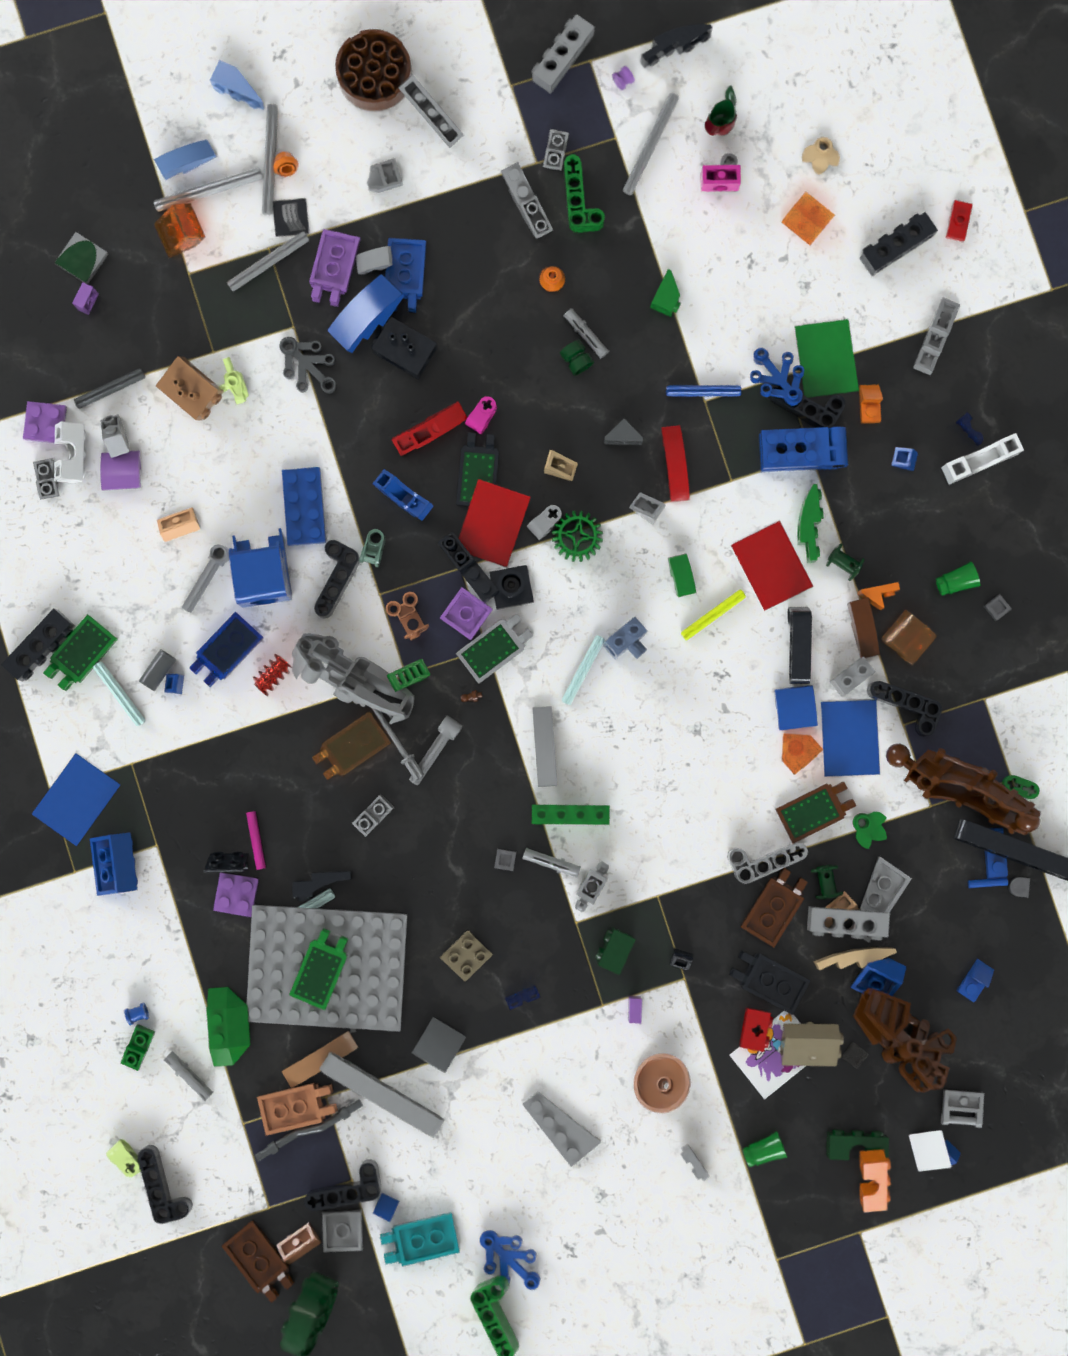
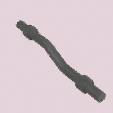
[255,1099,363,1162]

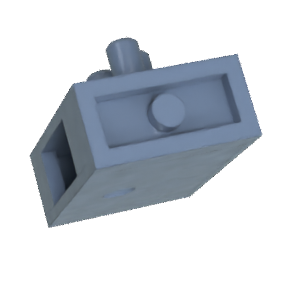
[603,616,647,660]

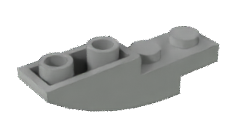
[501,162,553,239]

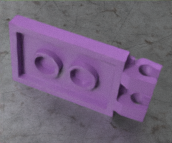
[309,229,360,307]

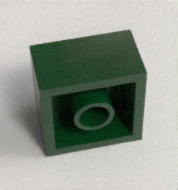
[595,927,636,975]

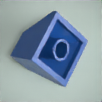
[850,958,906,996]

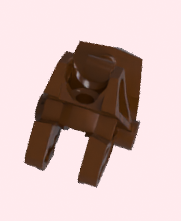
[853,988,957,1093]

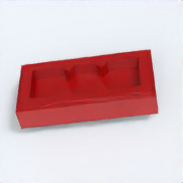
[945,200,973,242]

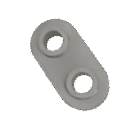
[681,1144,710,1181]

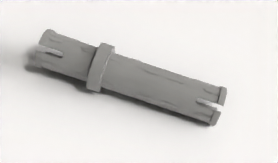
[564,308,609,359]
[523,848,581,878]
[164,1051,213,1101]

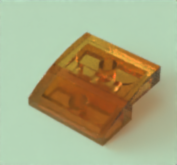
[781,192,835,246]
[881,610,937,665]

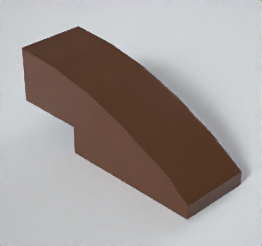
[847,597,880,658]

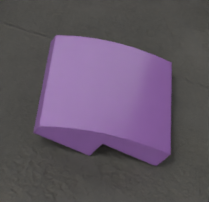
[100,451,141,491]

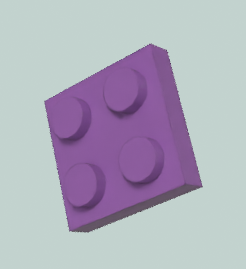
[23,401,67,443]
[440,587,493,640]
[213,872,259,917]

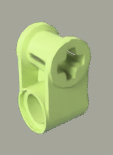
[106,1139,141,1177]

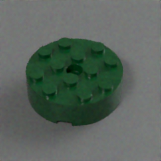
[280,1272,339,1356]

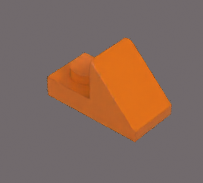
[859,385,883,423]
[858,582,900,610]

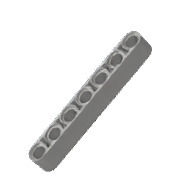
[319,1052,445,1138]

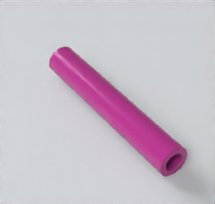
[246,811,266,870]

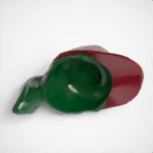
[704,85,737,136]

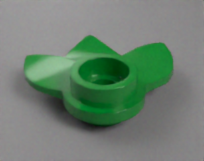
[852,812,887,849]

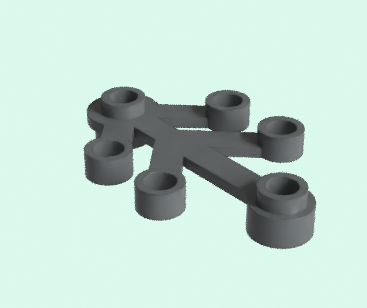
[279,337,336,394]

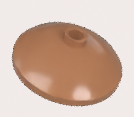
[634,1053,690,1113]

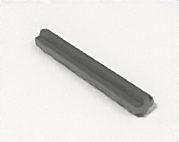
[74,368,145,409]

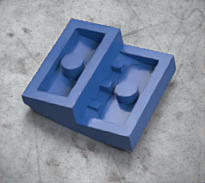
[774,685,818,730]

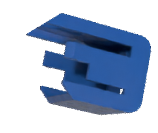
[229,528,292,608]

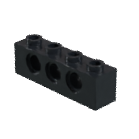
[860,212,938,276]
[1,608,75,681]

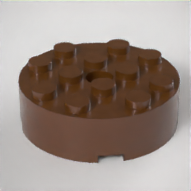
[335,29,412,111]

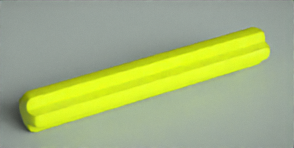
[681,589,746,640]

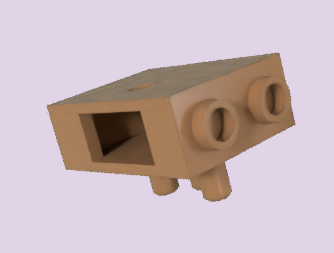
[156,356,224,421]

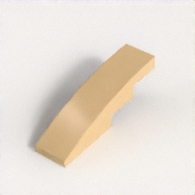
[813,947,897,970]

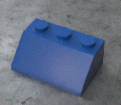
[90,832,138,896]

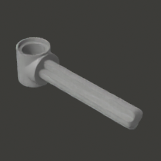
[182,544,229,613]
[409,715,463,785]

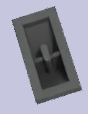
[604,419,643,445]

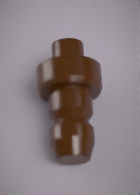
[460,690,483,702]

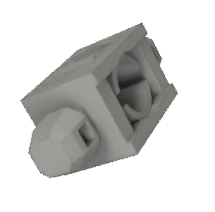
[575,861,609,912]

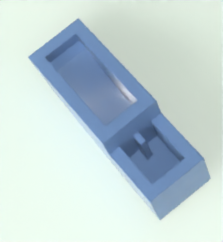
[154,140,216,181]

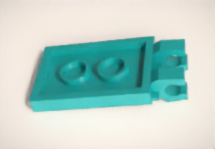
[380,1212,460,1266]

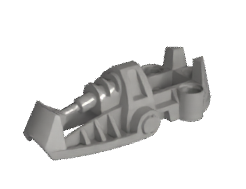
[292,634,414,724]

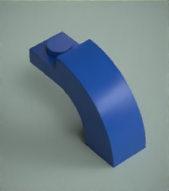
[373,469,434,521]

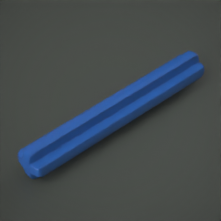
[666,385,741,396]

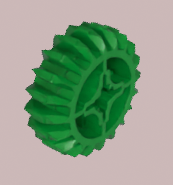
[552,511,603,562]

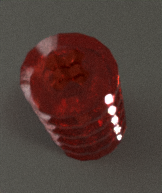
[252,654,292,697]

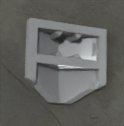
[367,158,403,193]

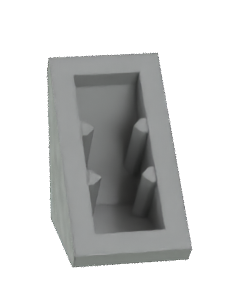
[629,492,666,525]

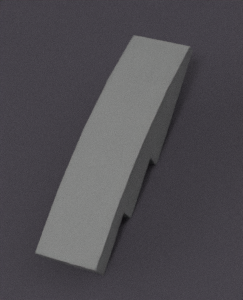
[913,297,960,375]
[532,706,557,787]

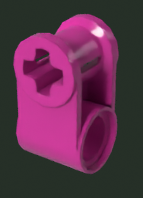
[465,396,497,434]

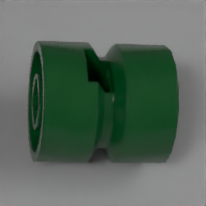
[560,339,594,376]

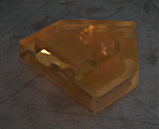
[781,733,823,775]

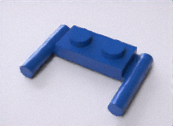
[968,828,1008,888]

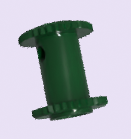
[826,544,865,581]
[811,864,843,900]

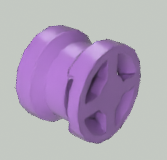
[612,66,635,91]

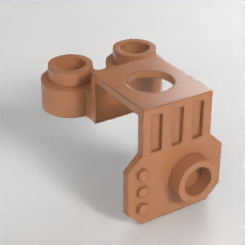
[386,592,429,640]

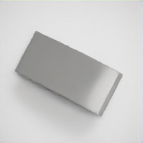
[543,129,569,171]
[356,246,393,275]
[33,458,59,500]
[352,794,394,837]

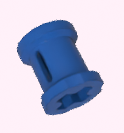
[124,1002,149,1026]

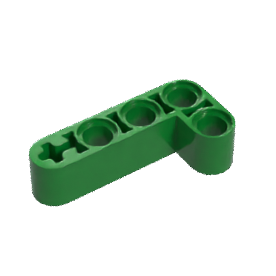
[564,155,605,233]
[470,1275,519,1356]

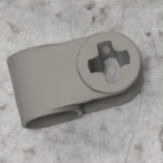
[527,505,562,540]

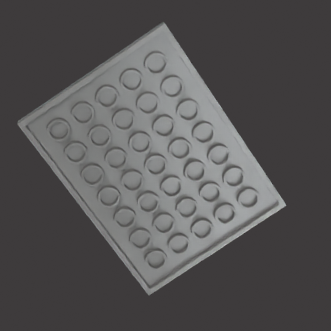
[247,904,408,1031]

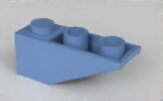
[210,60,265,110]

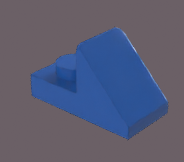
[956,959,994,1002]

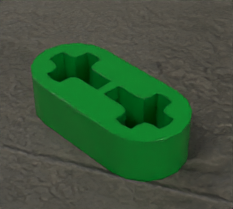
[1002,775,1040,799]

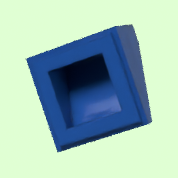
[892,447,918,471]
[373,1193,399,1222]

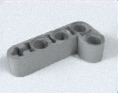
[727,843,808,884]

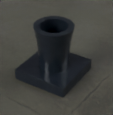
[489,565,534,610]

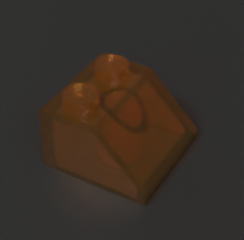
[154,203,206,257]

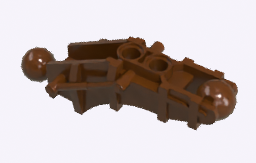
[886,743,1041,835]

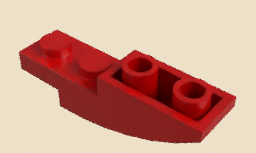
[392,401,468,456]

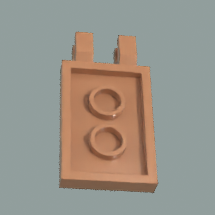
[257,1083,338,1136]

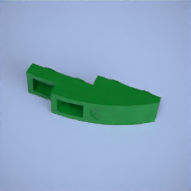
[797,484,824,563]

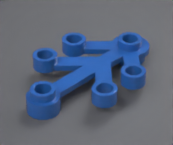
[750,348,804,406]
[480,1230,541,1290]

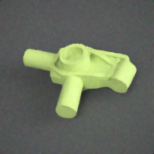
[219,357,249,404]

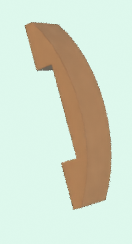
[281,1030,358,1088]

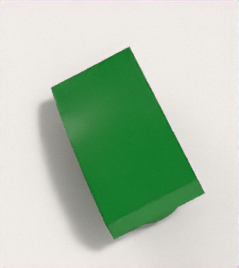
[668,553,696,597]
[120,1024,156,1071]

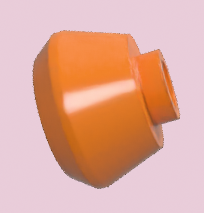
[273,152,299,177]
[540,266,565,292]

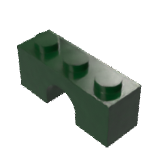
[826,1129,889,1160]

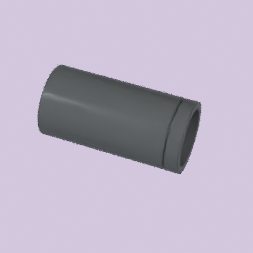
[139,649,176,691]

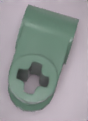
[359,529,386,568]

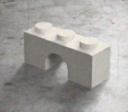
[54,421,86,483]

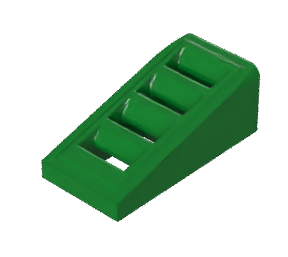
[386,659,430,692]

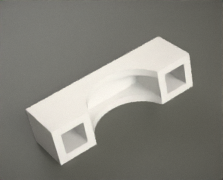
[941,433,1024,485]

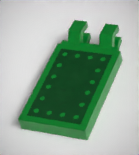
[43,614,118,691]
[289,928,349,1010]

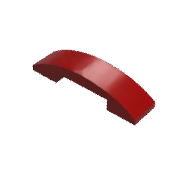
[661,425,690,502]

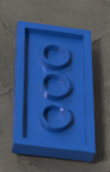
[282,467,326,546]

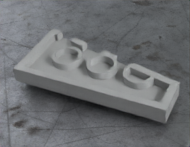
[523,1092,601,1167]

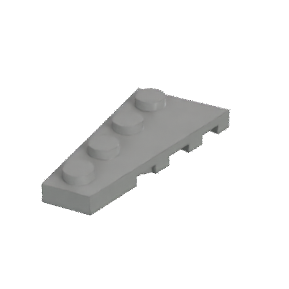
[859,856,912,943]

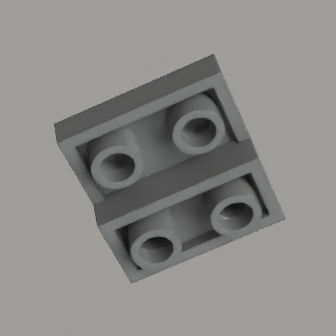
[412,1017,466,1073]

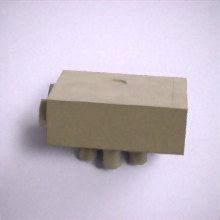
[780,1022,843,1066]

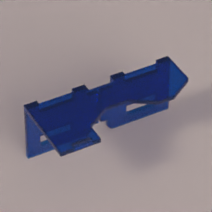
[956,412,984,446]
[505,985,540,1010]

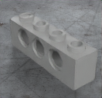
[532,14,595,94]
[398,74,464,148]
[807,906,890,940]

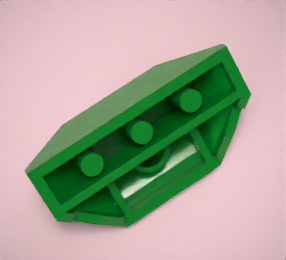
[206,987,251,1067]

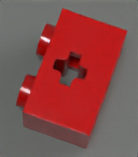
[739,1007,773,1052]

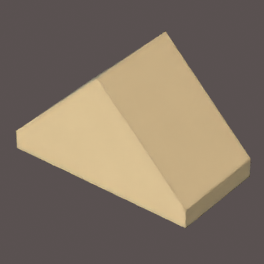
[544,450,578,481]

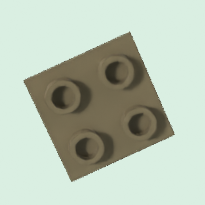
[440,930,493,982]

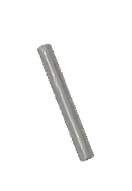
[227,232,309,291]

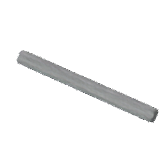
[623,93,679,195]
[262,104,278,215]
[154,168,263,211]

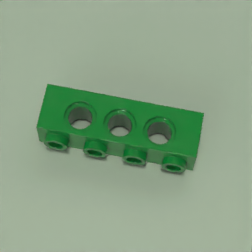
[532,805,610,825]

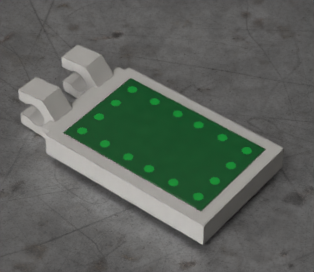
[456,614,533,684]

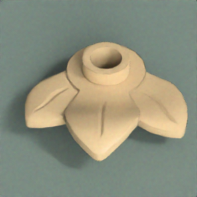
[802,137,840,175]

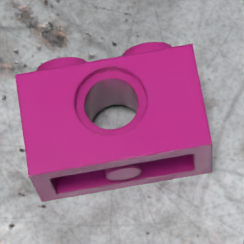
[701,165,741,192]

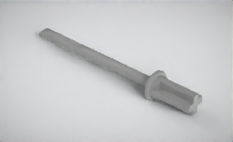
[371,707,424,781]

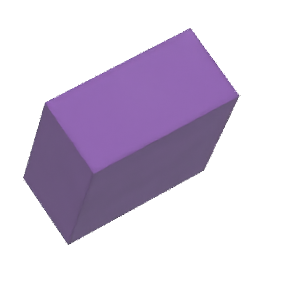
[72,282,99,315]
[628,996,642,1023]

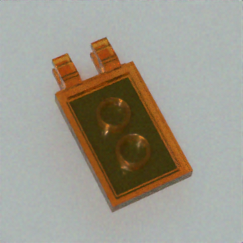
[312,712,391,780]

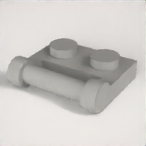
[941,1089,984,1128]

